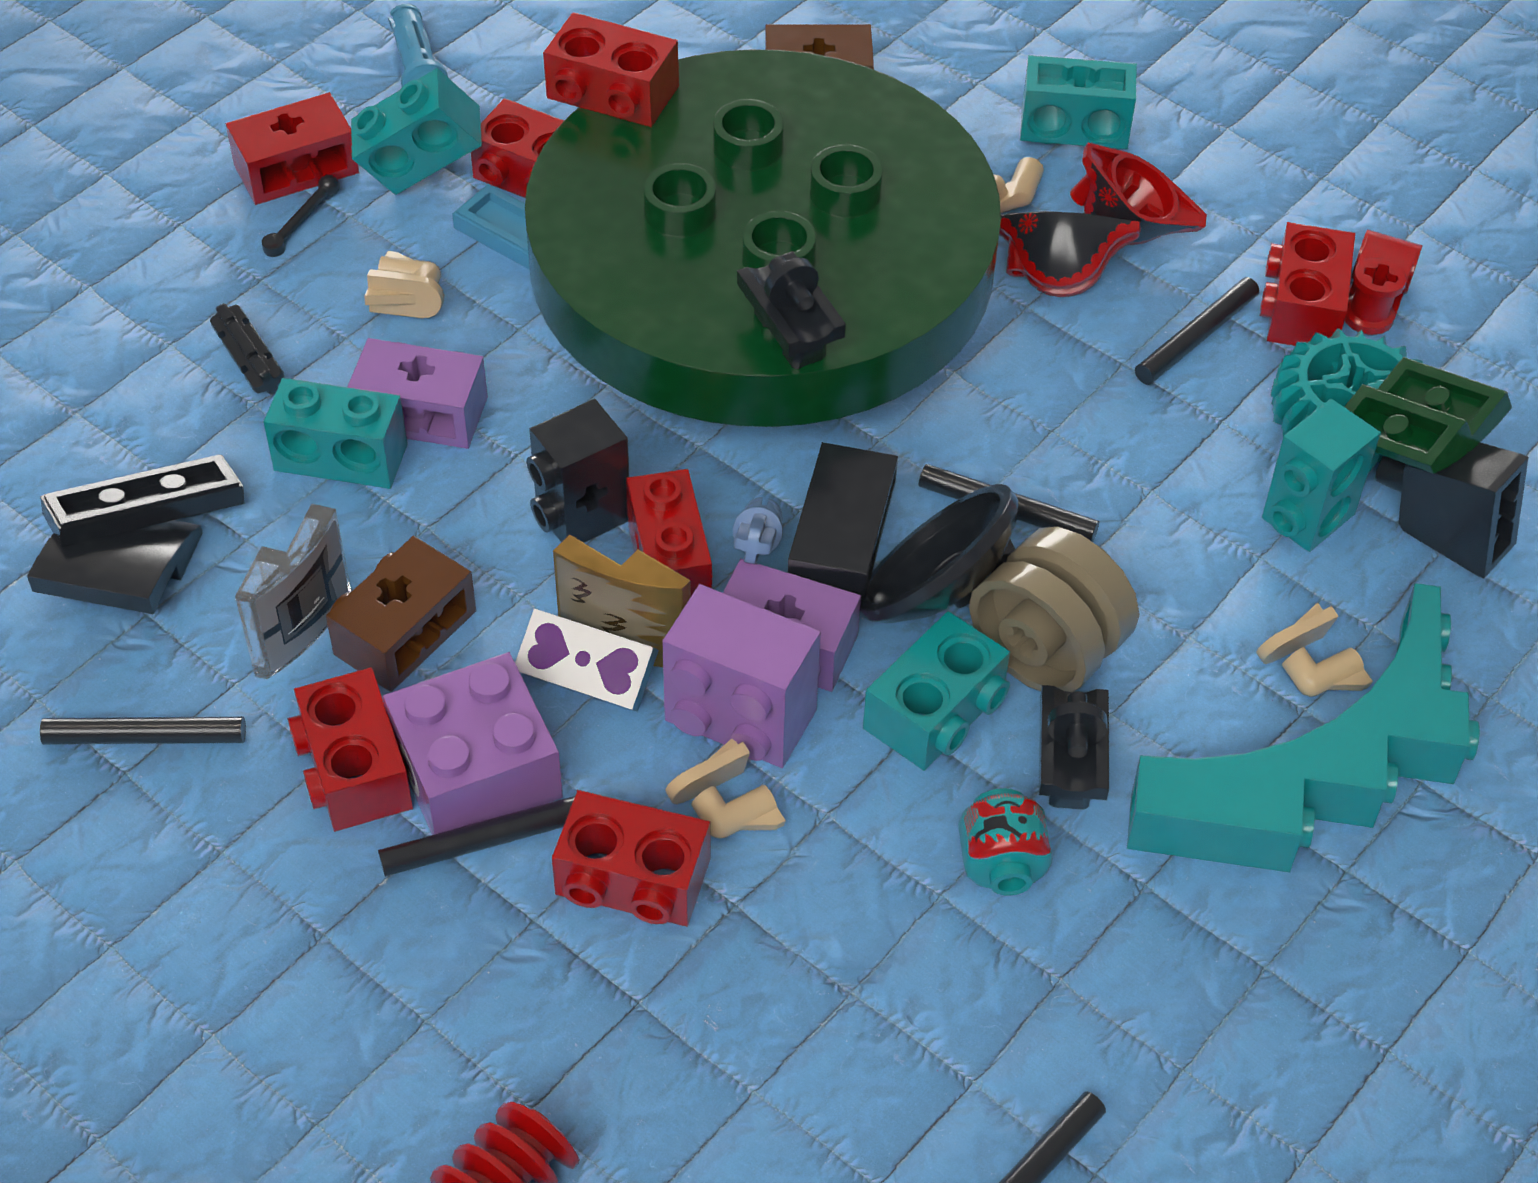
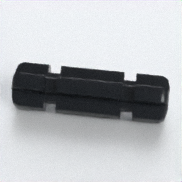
[210,303,284,395]

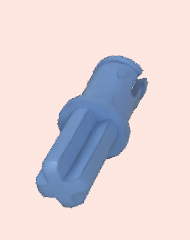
[733,497,783,564]

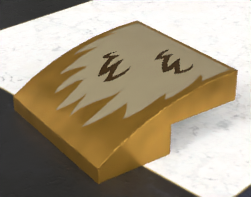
[553,535,691,667]

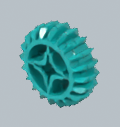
[1271,328,1423,473]

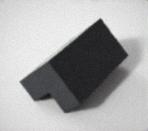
[788,442,898,599]

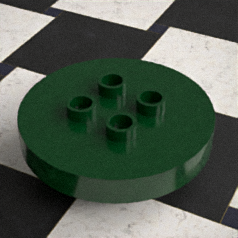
[525,49,1001,427]

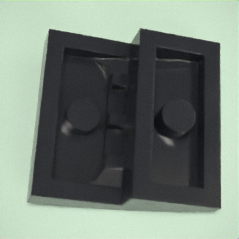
[27,520,203,614]

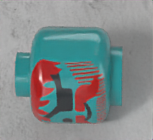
[958,788,1053,896]

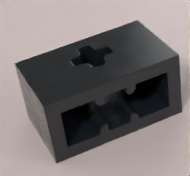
[526,398,629,543]

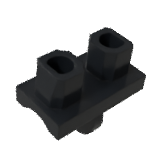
[737,251,846,369]
[1039,685,1109,810]

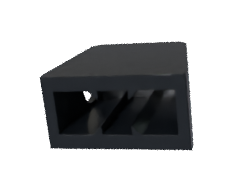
[1375,442,1529,579]

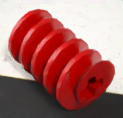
[430,1101,580,1183]

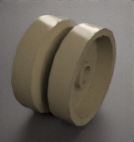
[969,527,1140,692]

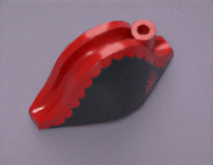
[1070,142,1207,245]
[999,211,1141,297]

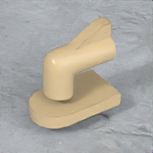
[364,251,444,318]
[1256,602,1373,697]
[665,739,786,839]

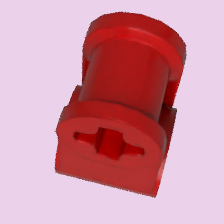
[1345,229,1423,335]

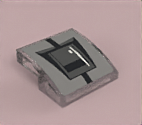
[235,504,351,679]

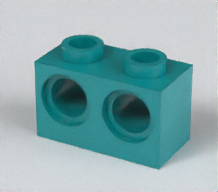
[1020,55,1137,149]
[351,68,482,195]
[263,378,408,489]
[1262,399,1381,552]
[863,611,1010,771]

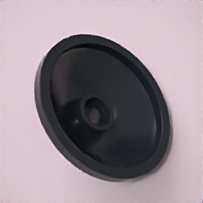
[859,484,1018,623]

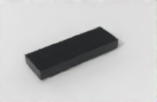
[40,454,244,547]

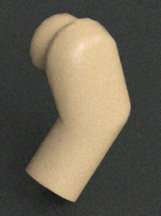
[993,157,1044,213]

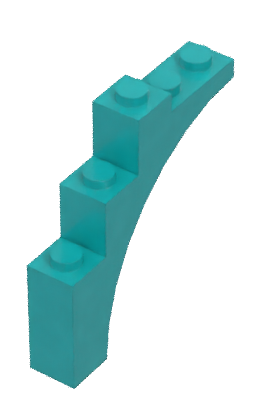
[1127,583,1480,873]

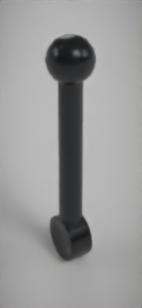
[262,174,340,257]

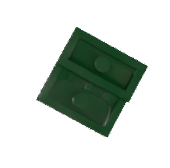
[1345,357,1512,474]

